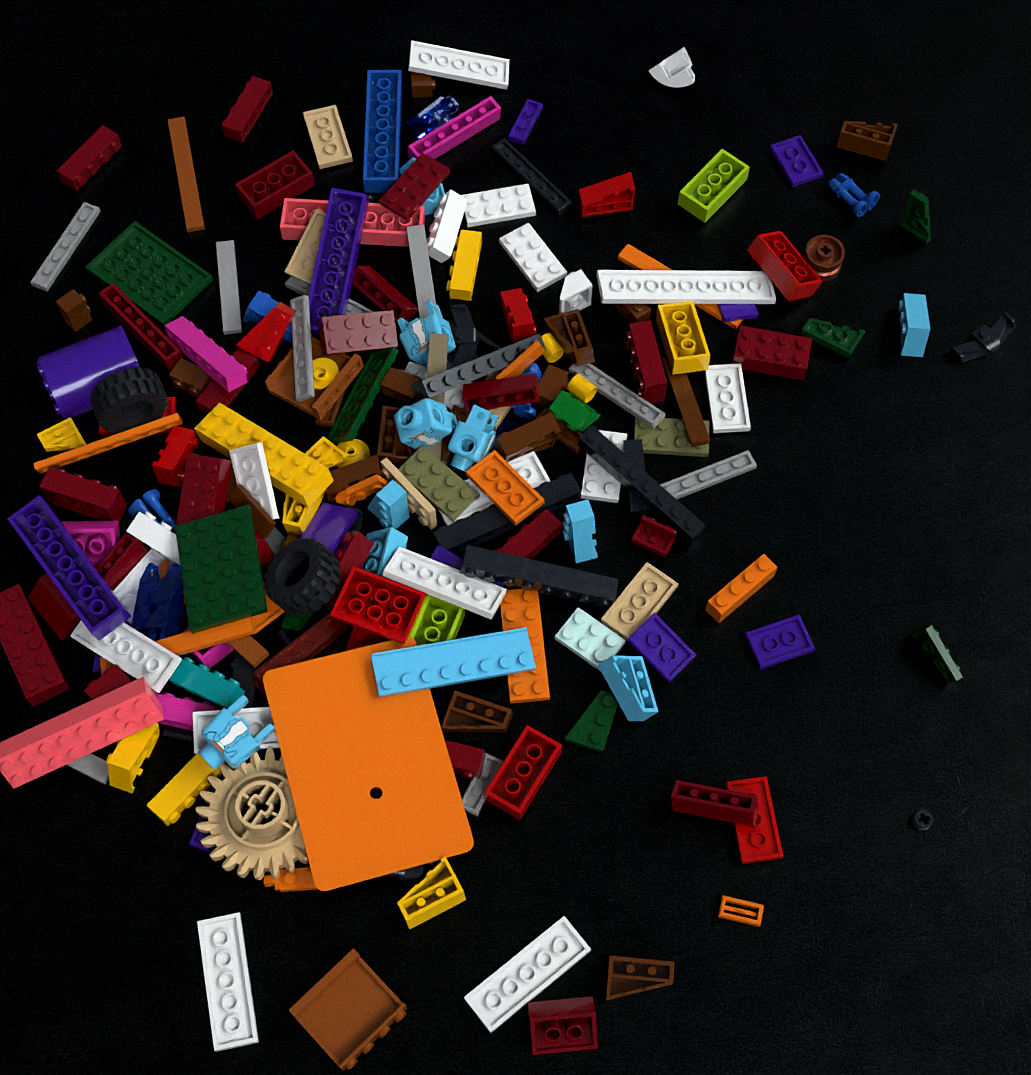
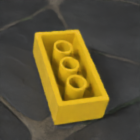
[656,301,710,375]

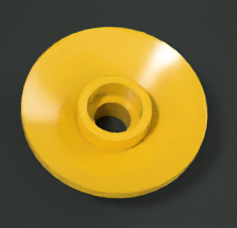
[312,358,339,389]
[336,439,370,468]

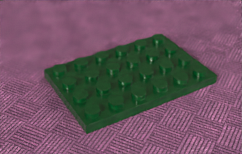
[86,221,213,327]
[175,505,268,634]

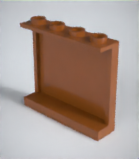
[265,333,364,420]
[289,948,407,1071]

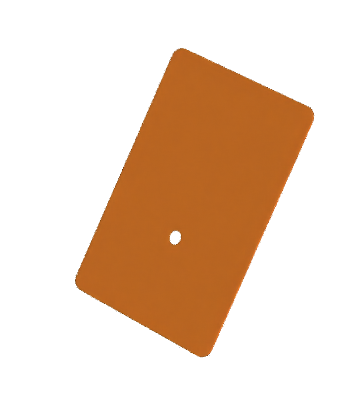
[263,637,474,891]

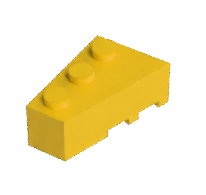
[282,490,326,536]
[106,723,160,793]
[397,856,466,930]

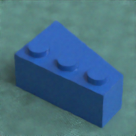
[243,291,293,343]

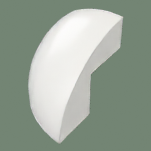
[649,47,695,88]

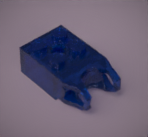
[406,96,459,140]
[131,563,185,634]

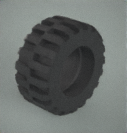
[90,367,168,434]
[264,538,341,616]

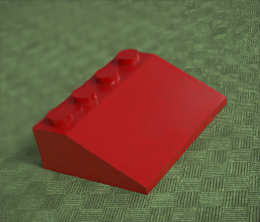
[330,566,427,644]

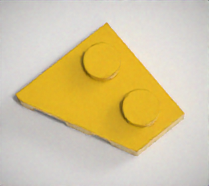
[37,417,86,452]
[305,436,350,468]

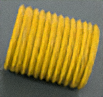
[541,333,564,363]
[567,374,597,403]

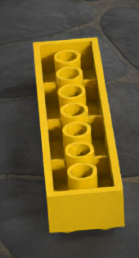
[194,402,334,508]

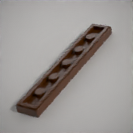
[662,357,710,447]

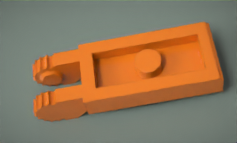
[335,474,388,507]

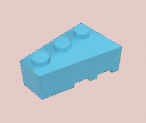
[898,293,930,357]
[367,480,410,529]
[598,656,658,721]

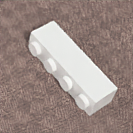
[427,189,468,263]
[127,511,180,565]

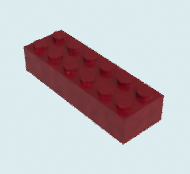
[0,584,70,707]

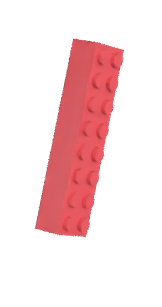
[280,198,425,247]
[0,676,164,789]

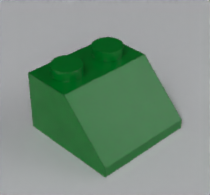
[549,390,601,432]

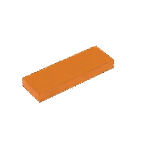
[496,341,546,379]

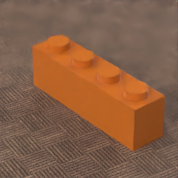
[705,554,777,623]

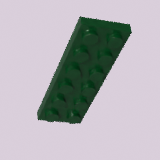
[326,346,398,444]

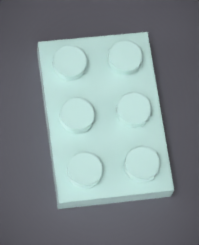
[555,607,626,671]

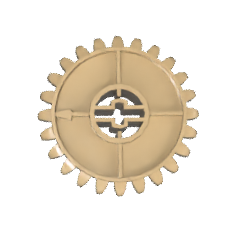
[196,746,308,880]

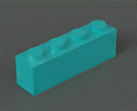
[168,657,245,710]

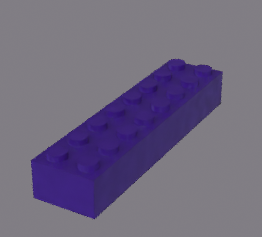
[309,188,369,335]
[7,495,132,641]

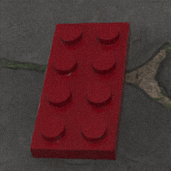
[379,153,450,221]

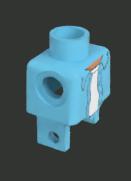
[397,300,456,368]
[394,398,458,450]
[448,405,499,472]
[198,695,275,770]

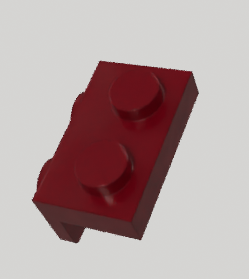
[631,516,677,558]

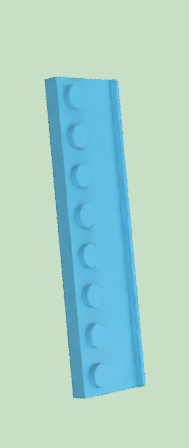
[371,627,536,698]

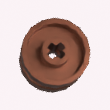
[803,235,845,281]

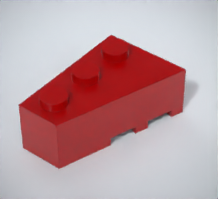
[578,172,635,217]
[500,288,537,344]
[236,302,296,363]
[152,426,199,487]

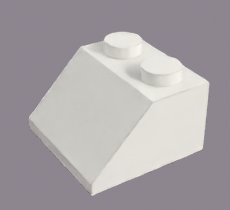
[559,269,592,314]

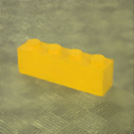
[447,230,482,301]
[147,754,225,826]

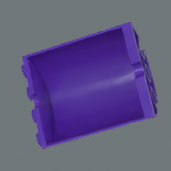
[36,325,139,420]

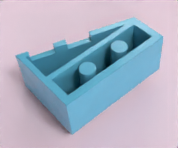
[562,499,598,563]

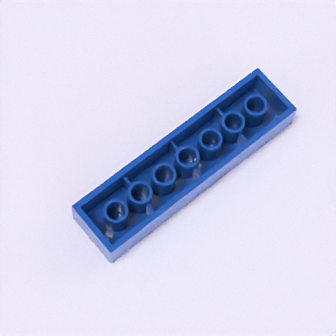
[363,70,402,193]

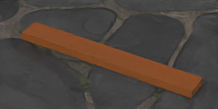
[168,117,205,232]
[151,560,270,668]

